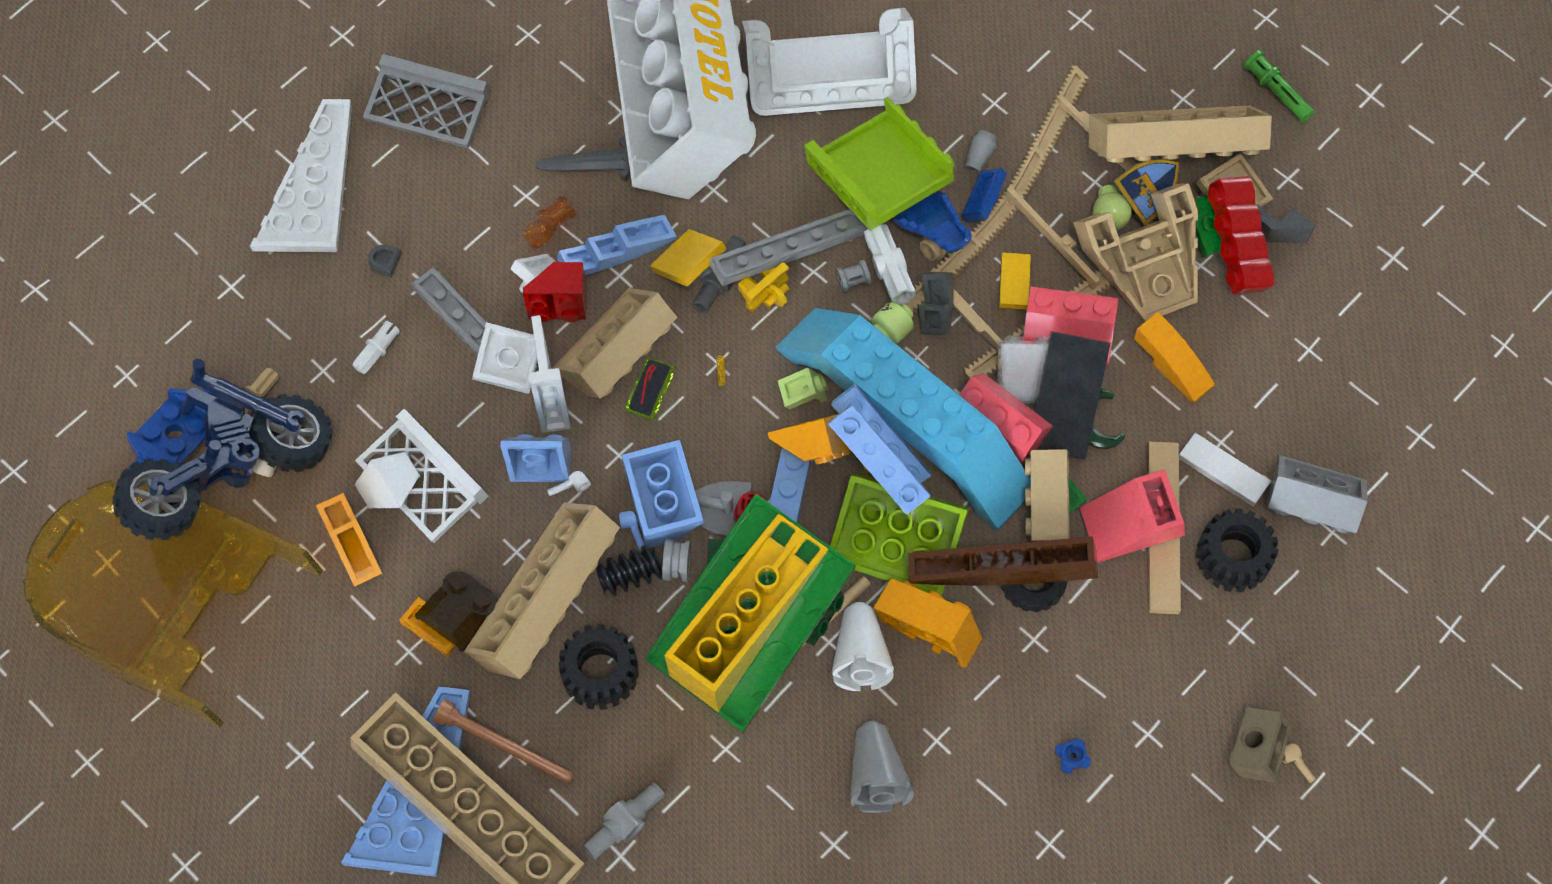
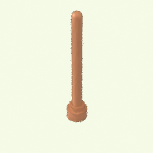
[432,699,573,783]

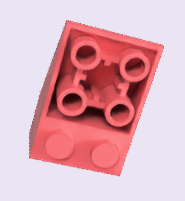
[1079,469,1185,563]

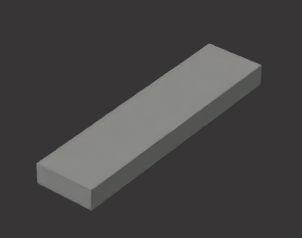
[411,267,486,356]

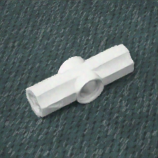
[864,224,916,305]

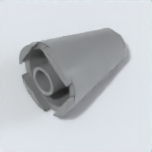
[850,721,914,813]

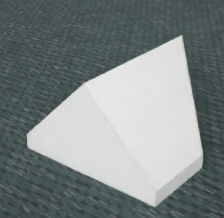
[355,452,421,510]

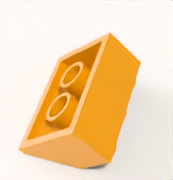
[768,414,852,464]

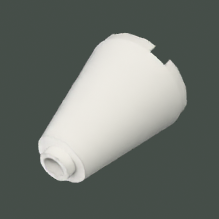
[832,602,894,691]

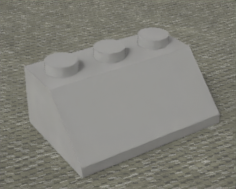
[1268,455,1368,533]

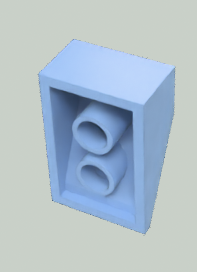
[500,434,571,482]

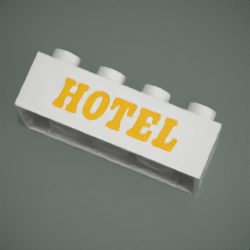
[607,0,756,200]

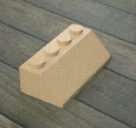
[552,288,677,399]

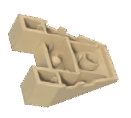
[1073,183,1198,322]

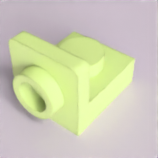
[778,367,827,410]

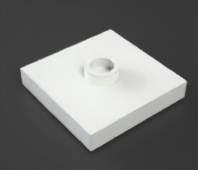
[472,322,538,394]

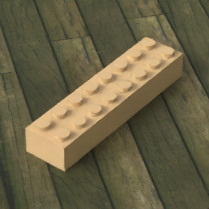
[350,692,585,884]

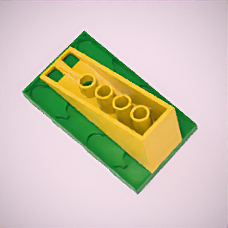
[645,494,856,733]

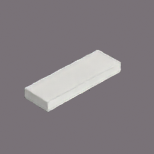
[1179,433,1271,507]

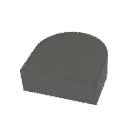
[368,245,402,278]

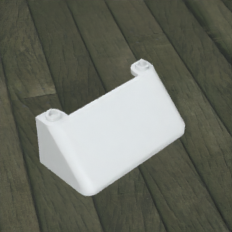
[742,8,917,116]

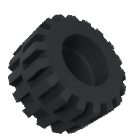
[1196,508,1279,592]
[558,624,639,710]

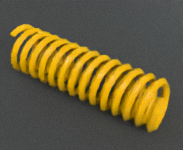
[716,356,726,386]

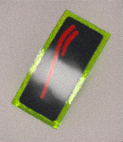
[625,357,676,421]

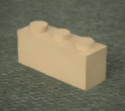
[1025,449,1070,542]

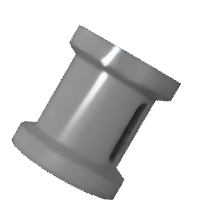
[836,260,871,292]

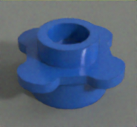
[1055,739,1091,774]

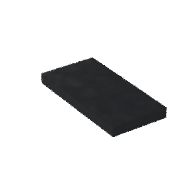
[1034,331,1111,459]

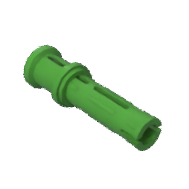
[1243,50,1315,123]

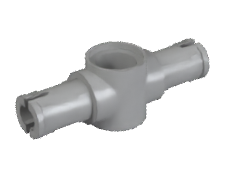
[582,782,665,861]

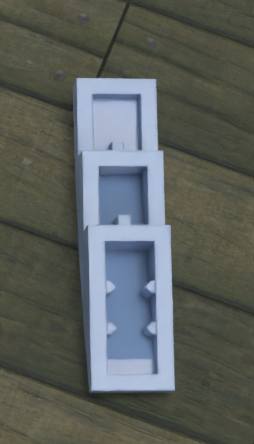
[557,215,677,275]

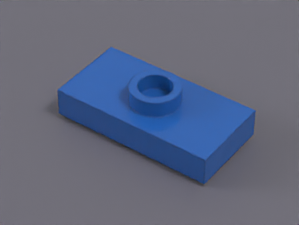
[961,168,1007,223]

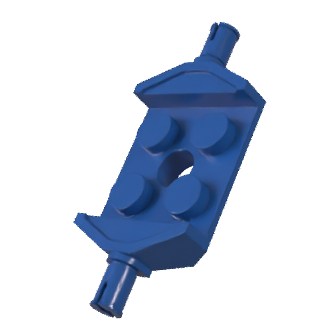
[126,388,213,470]

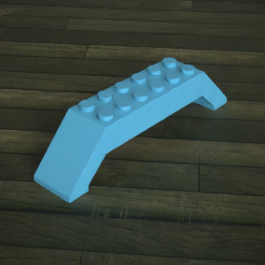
[776,308,1031,532]

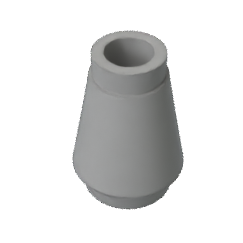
[964,130,998,174]

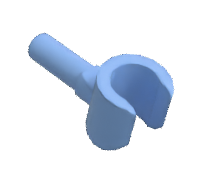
[619,511,645,551]

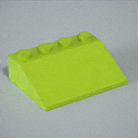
[830,472,970,596]

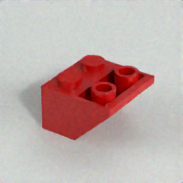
[523,262,587,322]

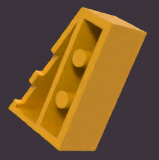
[873,578,983,669]

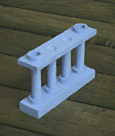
[828,384,931,514]

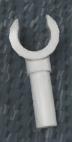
[547,471,591,496]

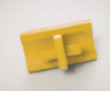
[738,262,789,312]

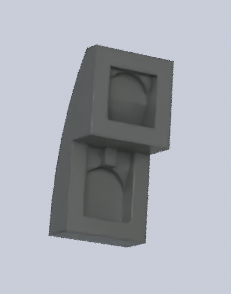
[919,272,954,334]

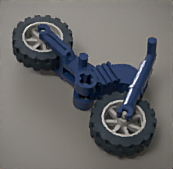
[112,359,333,540]

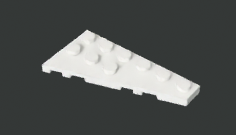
[250,99,352,252]

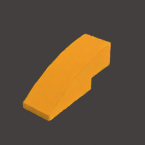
[1134,312,1215,404]
[316,493,382,587]

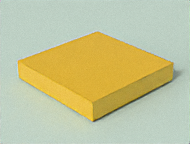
[650,229,727,286]

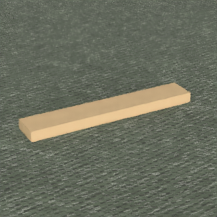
[1147,441,1181,615]

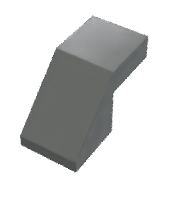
[1256,204,1316,243]

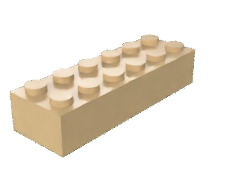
[1089,105,1272,162]
[464,502,620,679]

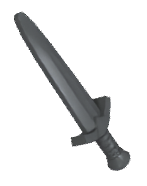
[536,136,631,182]

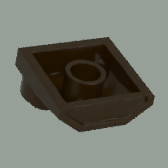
[415,571,498,652]

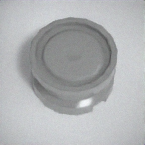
[662,538,691,582]

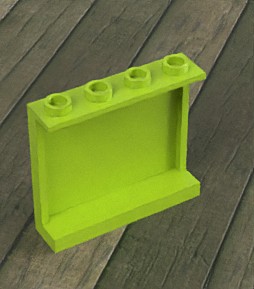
[804,97,955,231]

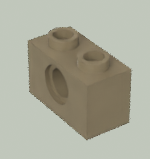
[1229,707,1292,783]

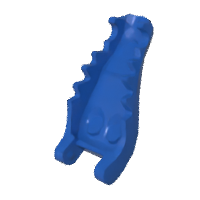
[891,191,972,253]

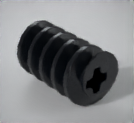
[595,545,662,596]

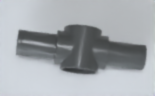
[693,235,746,313]

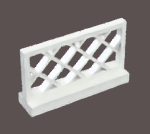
[529,315,571,433]
[355,409,489,543]

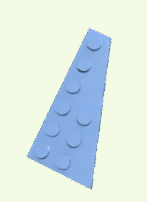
[341,686,471,877]

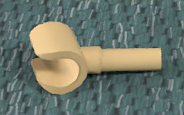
[1282,743,1316,783]

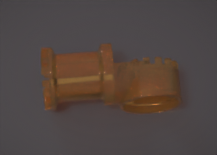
[523,196,576,249]

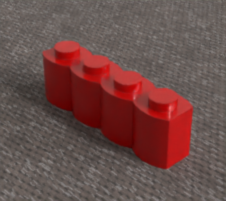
[1208,176,1274,294]

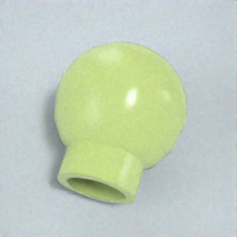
[1092,185,1132,231]

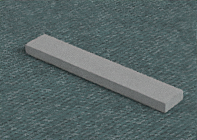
[709,209,868,286]

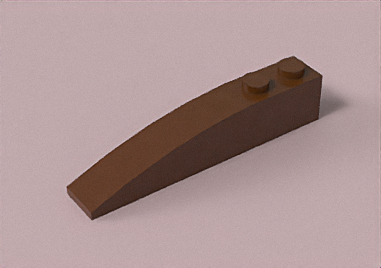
[908,536,1098,586]

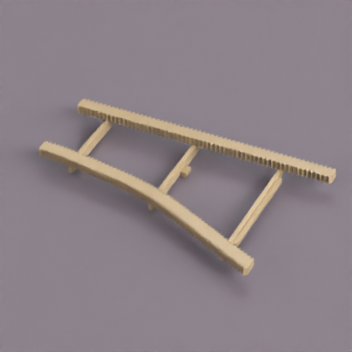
[905,65,1205,381]

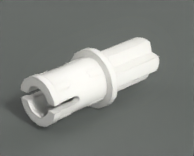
[353,321,400,374]

